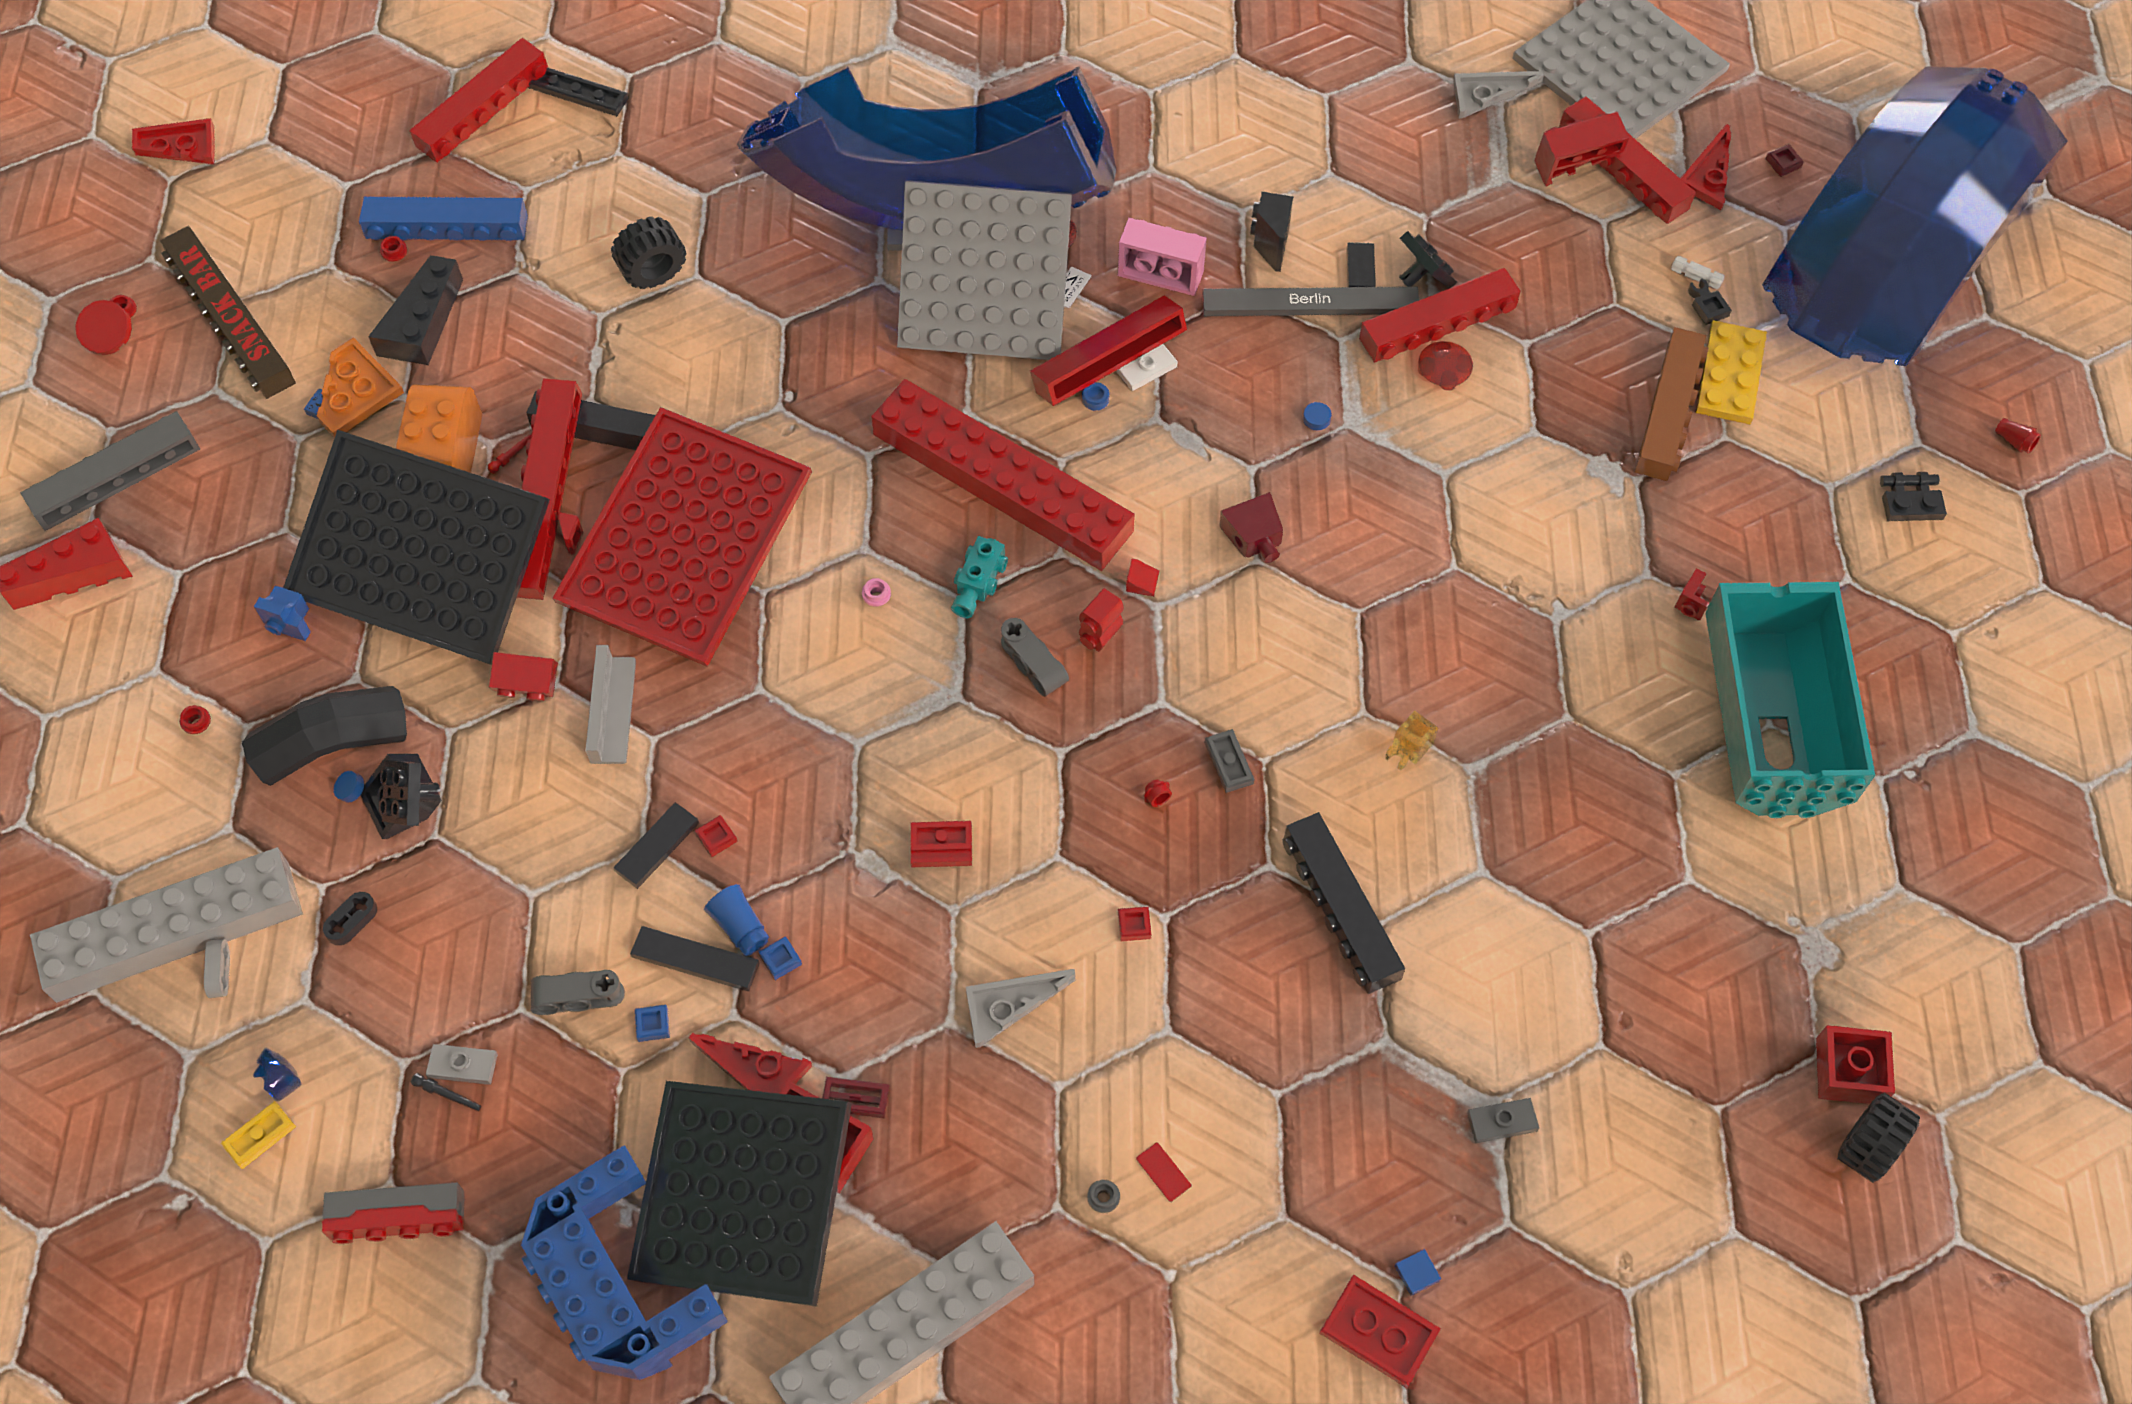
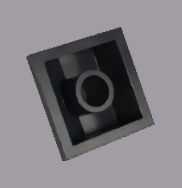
[1250,191,1294,272]
[361,754,442,839]

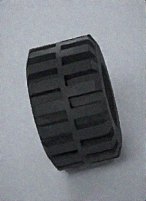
[611,217,687,289]
[1838,1092,1920,1183]

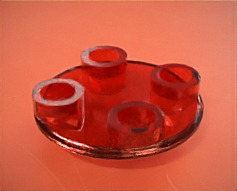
[1418,341,1473,391]

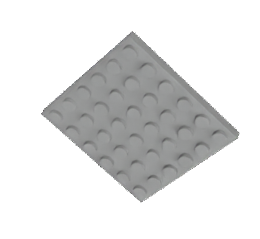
[1512,0,1730,139]
[897,181,1072,360]

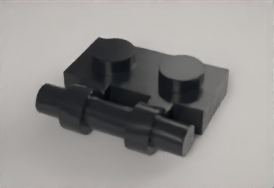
[1880,472,1947,521]

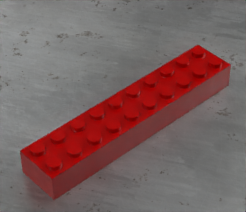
[871,379,1135,571]

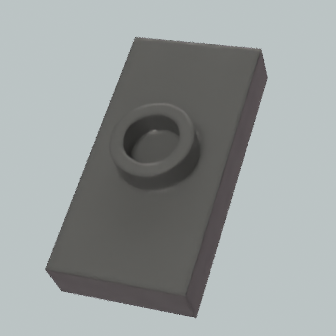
[1204,729,1255,793]
[1467,1098,1539,1144]

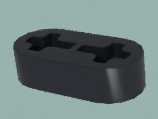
[323,892,377,946]

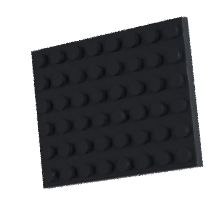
[283,430,550,665]

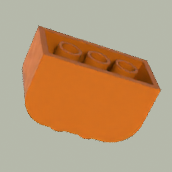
[396,385,483,473]

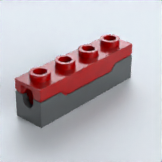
[322,1183,465,1244]

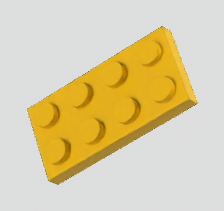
[1696,320,1767,425]

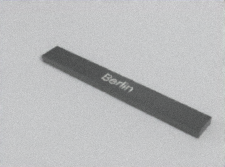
[1203,287,1419,316]

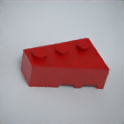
[1534,111,1630,187]

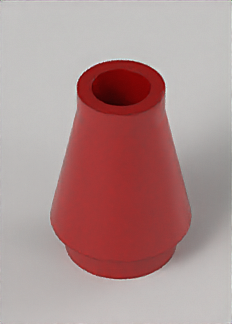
[1995,418,2041,454]

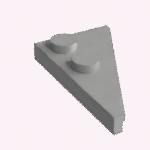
[1453,71,1544,118]
[966,969,1076,1048]

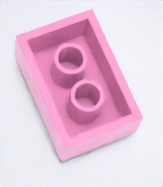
[1118,218,1207,296]

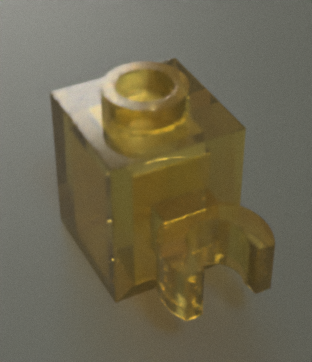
[1385,711,1439,770]

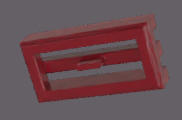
[822,1077,890,1118]

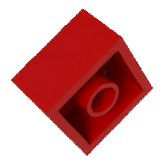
[1816,1025,1895,1104]

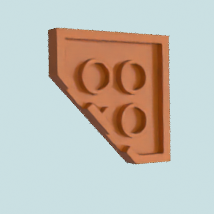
[317,337,404,438]

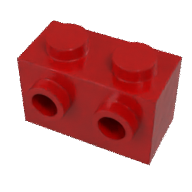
[489,652,558,701]

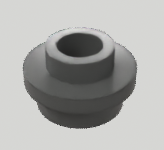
[1087,1180,1120,1213]

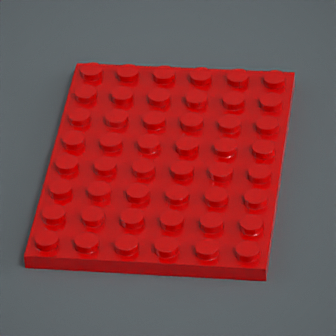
[553,407,812,667]

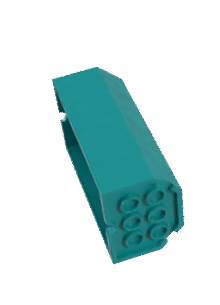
[1705,582,1875,818]

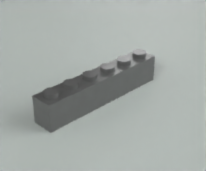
[20,411,200,531]

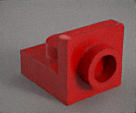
[1674,568,1709,620]

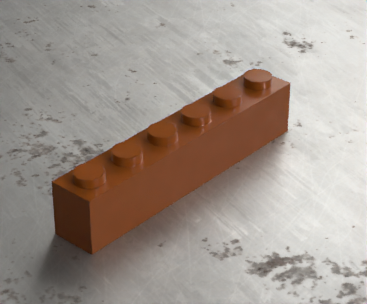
[1634,327,1709,481]

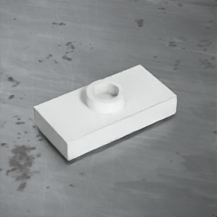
[1117,344,1178,391]

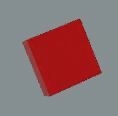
[695,815,738,857]
[1118,906,1152,941]

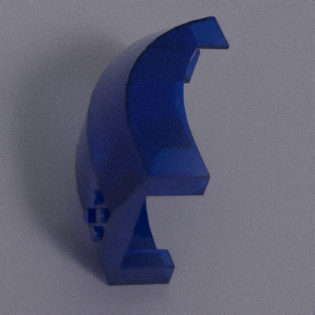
[737,66,1117,231]
[1762,67,2068,366]

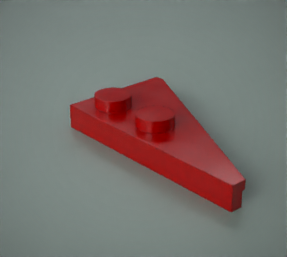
[1680,124,1731,211]
[688,1033,813,1094]

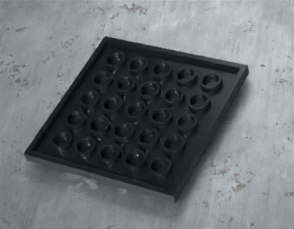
[627,1081,852,1307]

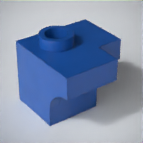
[254,585,311,641]

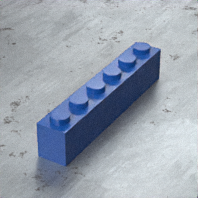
[359,197,528,241]

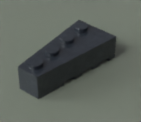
[368,255,463,365]

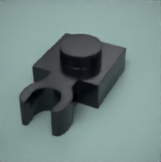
[1688,278,1732,325]

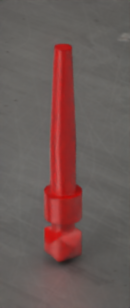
[487,433,532,474]

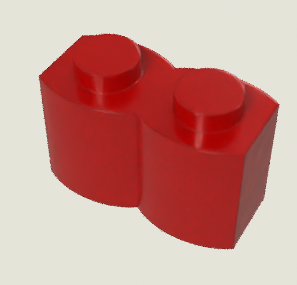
[1079,588,1124,652]

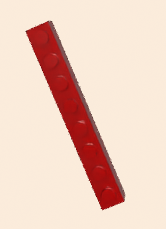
[517,378,582,600]

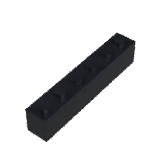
[1282,812,1406,994]

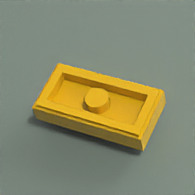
[221,1101,296,1169]

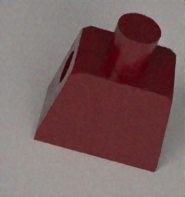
[1219,492,1283,563]

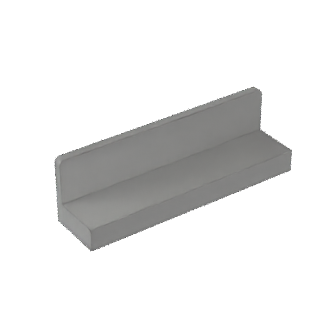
[585,645,636,764]

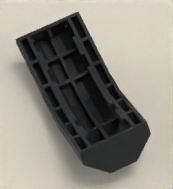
[242,686,407,786]

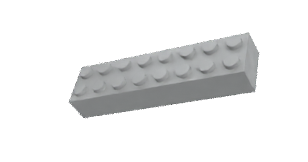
[30,847,303,1003]
[769,1221,1034,1404]

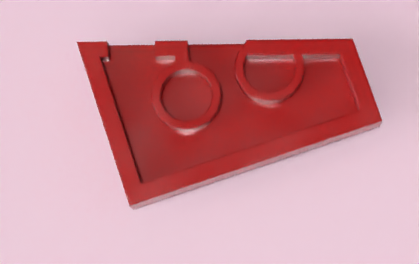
[132,118,215,165]

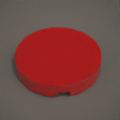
[75,300,132,355]

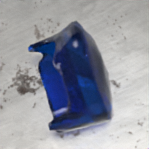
[253,1048,302,1102]

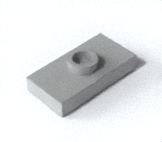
[426,1044,498,1085]

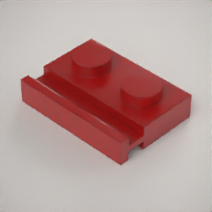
[911,821,972,868]

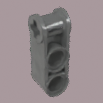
[1001,618,1069,697]
[531,970,625,1015]

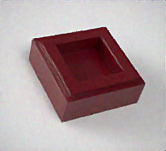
[1765,144,1804,177]

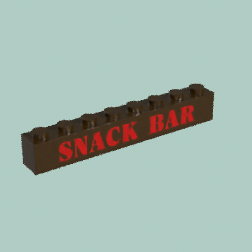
[160,225,296,399]

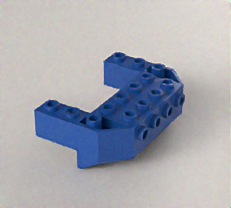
[521,1145,728,1380]

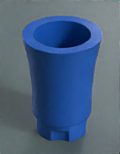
[704,884,769,956]

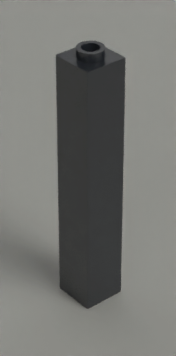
[526,391,656,450]

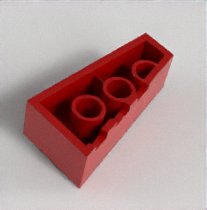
[0,518,133,610]

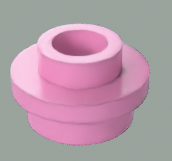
[862,578,891,607]

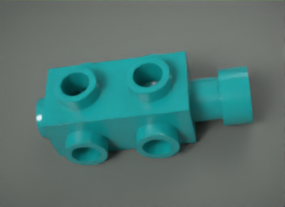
[951,536,1008,618]

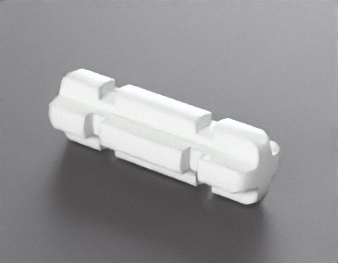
[1671,256,1724,289]

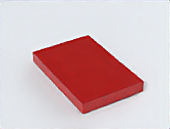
[1319,1274,1441,1388]

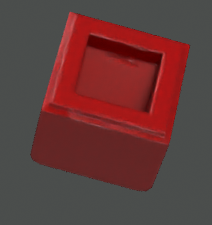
[558,512,583,555]
[1126,558,1160,597]

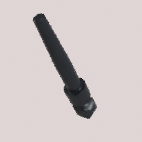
[410,1073,481,1111]

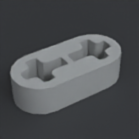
[204,939,230,998]

